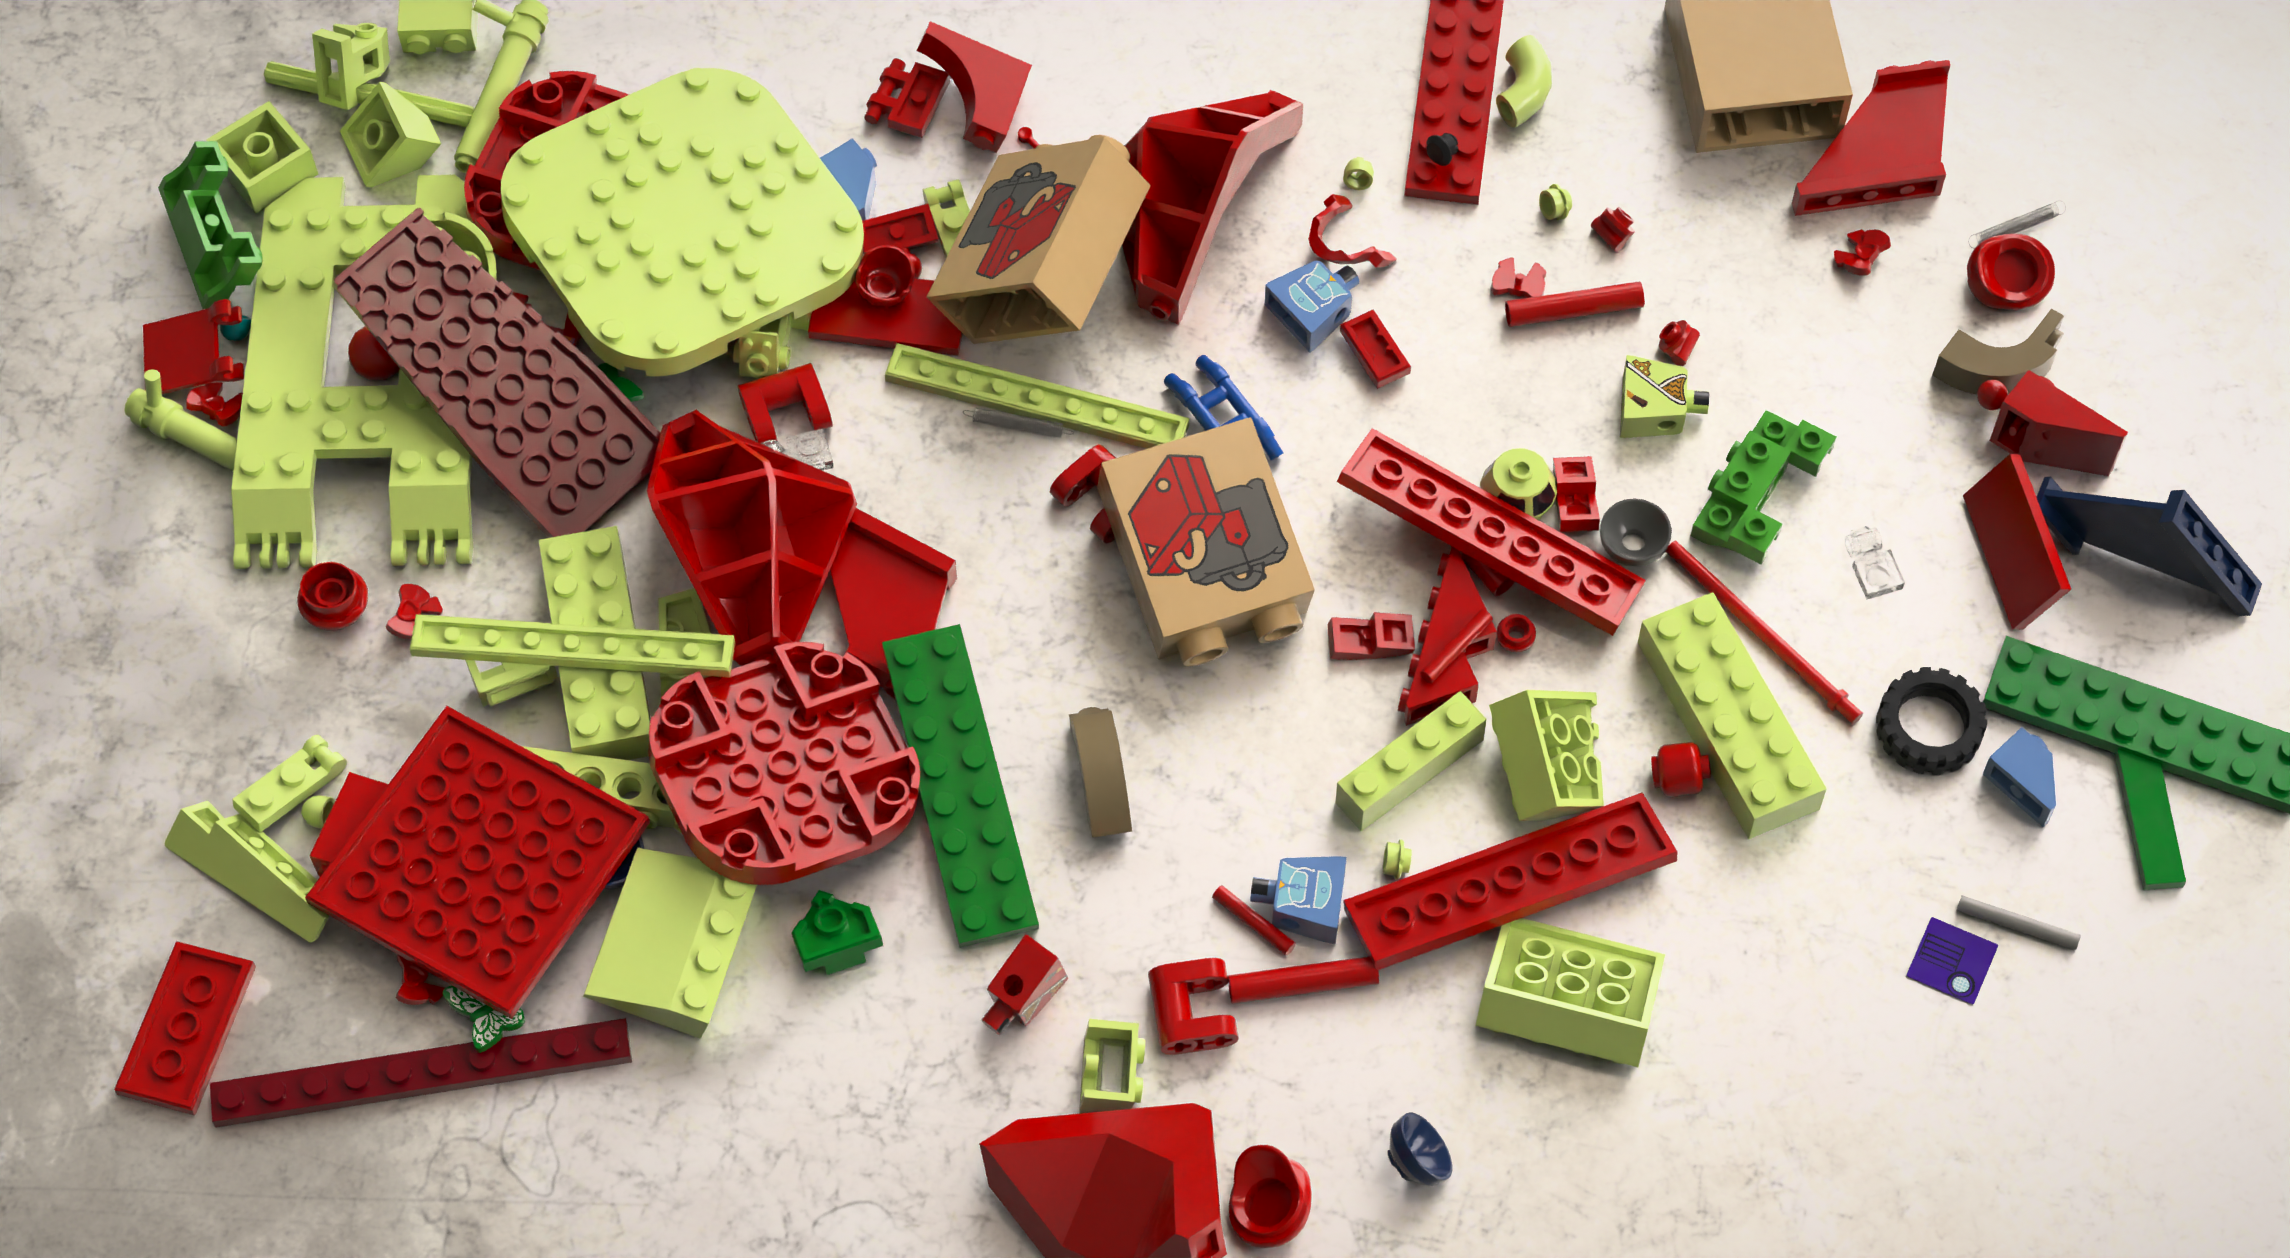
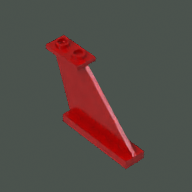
[1792,60,1951,216]
[830,508,957,700]

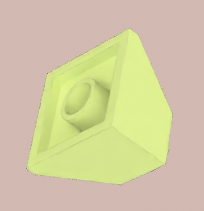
[340,82,441,187]

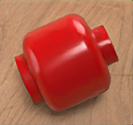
[1651,742,1711,797]

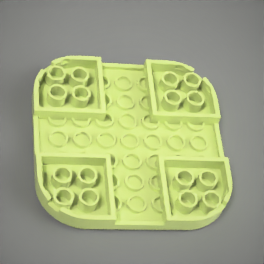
[501,68,864,376]

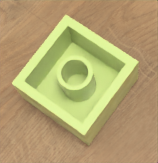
[206,101,319,213]

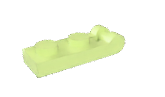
[922,179,970,258]
[232,735,347,832]

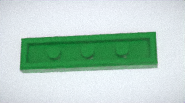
[2114,749,2186,891]

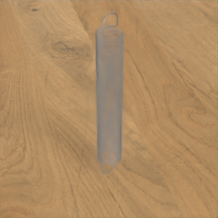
[1968,200,2066,248]
[963,407,1074,438]

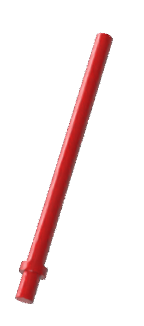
[1666,540,1864,725]

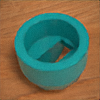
[220,315,252,341]

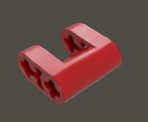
[737,363,833,447]
[1050,444,1116,544]
[1148,958,1239,1055]

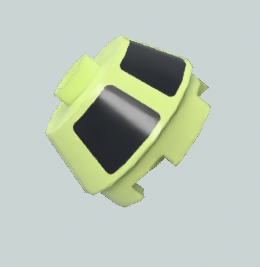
[1480,448,1557,520]

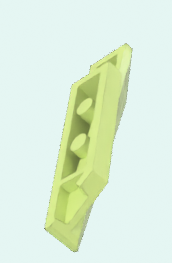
[165,801,329,943]

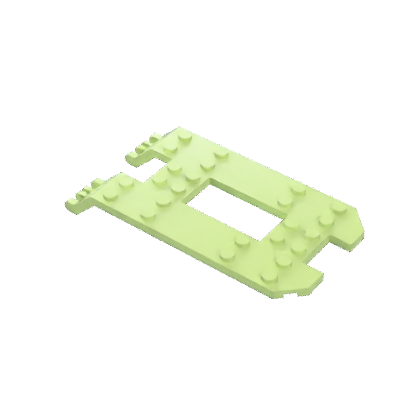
[231,175,473,569]

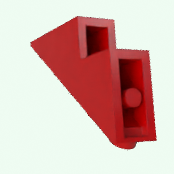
[1398,547,1497,726]

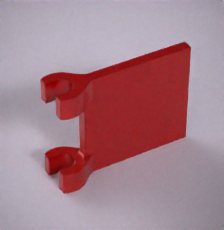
[143,299,244,395]

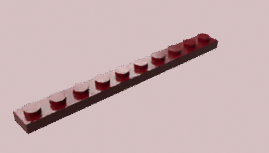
[210,1018,632,1128]

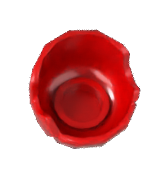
[855,245,915,308]
[348,326,400,381]

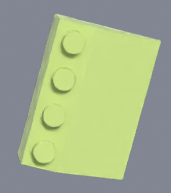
[583,848,757,1039]
[1475,918,1665,1067]

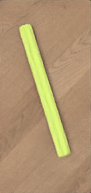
[264,61,474,127]

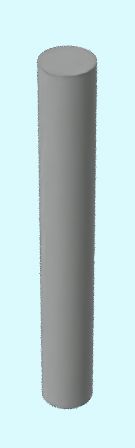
[1957,895,2081,950]

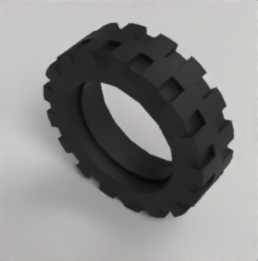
[1876,667,1987,776]

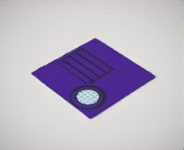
[1906,917,1998,1004]

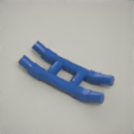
[1164,355,1284,461]

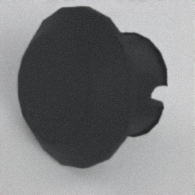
[1426,133,1458,166]

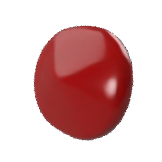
[1967,234,2055,310]
[1229,1145,1312,1248]

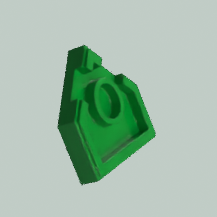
[791,890,883,975]

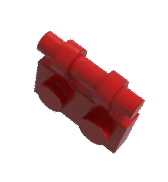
[864,58,950,138]

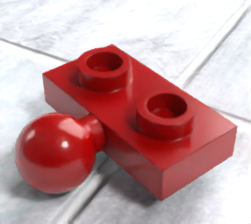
[862,204,939,279]

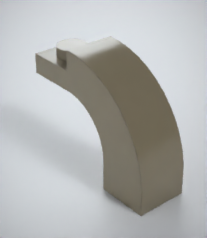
[1932,308,2064,395]
[1069,707,1132,838]

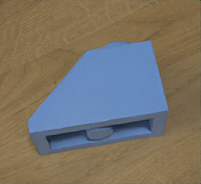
[820,138,877,221]
[1983,727,2056,827]

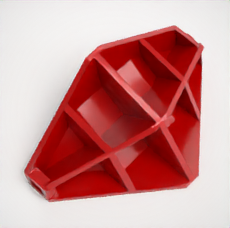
[1122,89,1303,325]
[647,409,857,666]
[979,1103,1227,1258]

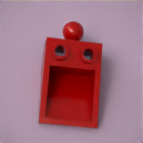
[1977,370,2128,476]

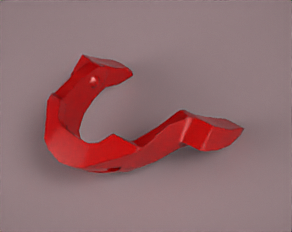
[1308,194,1397,268]

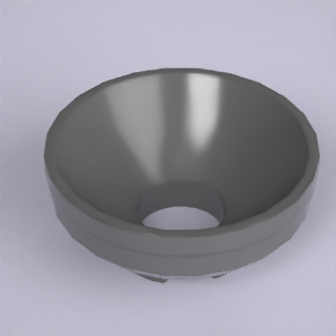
[1600,498,1672,567]

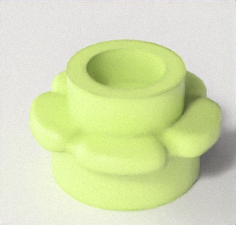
[1539,184,1572,220]
[1383,839,1412,879]

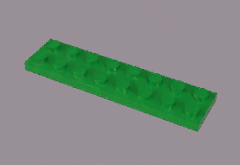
[882,624,1039,948]
[1983,636,2290,814]

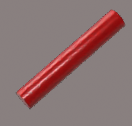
[1420,609,1493,683]
[1212,885,1296,956]

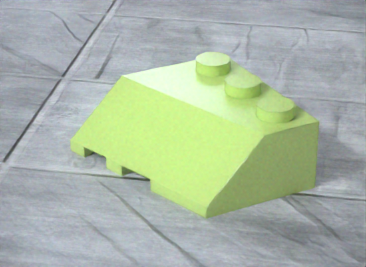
[1489,690,1604,821]

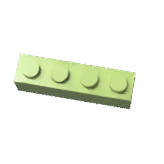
[1335,691,1487,832]

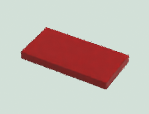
[808,278,963,356]
[1963,454,2072,630]
[114,941,256,1116]

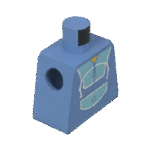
[1264,260,1359,353]
[1250,856,1347,944]

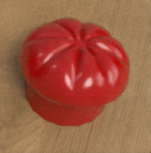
[297,562,368,631]

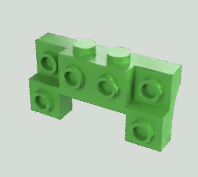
[158,141,263,309]
[1690,410,1837,565]

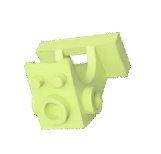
[312,23,390,110]
[733,312,812,378]

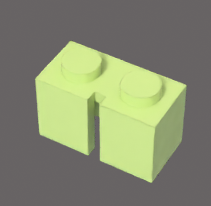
[397,0,478,54]

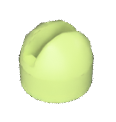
[1343,157,1374,190]
[301,795,335,829]

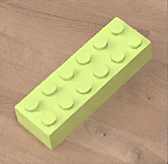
[539,526,651,760]
[1637,592,1827,840]

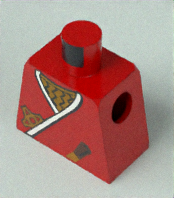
[981,934,1068,1035]

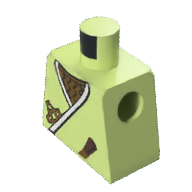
[1620,355,1710,438]

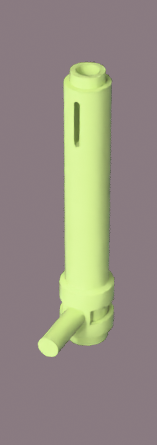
[454,0,549,173]
[124,369,237,471]

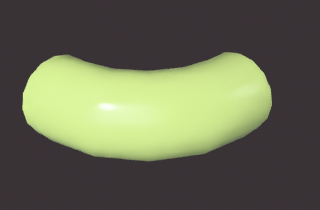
[1496,35,1552,128]

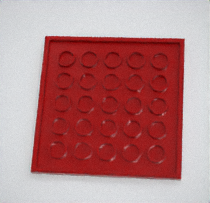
[305,705,650,1019]

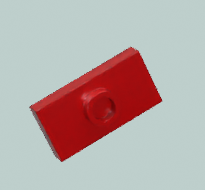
[1340,309,1411,389]

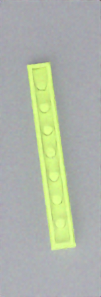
[885,343,1189,449]
[409,614,735,677]

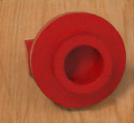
[1590,207,1635,252]
[1659,320,1700,366]

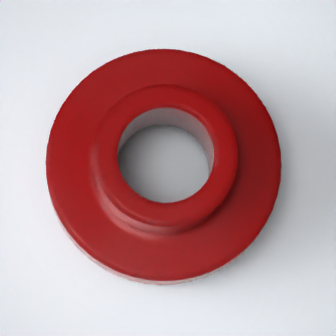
[1496,614,1536,653]

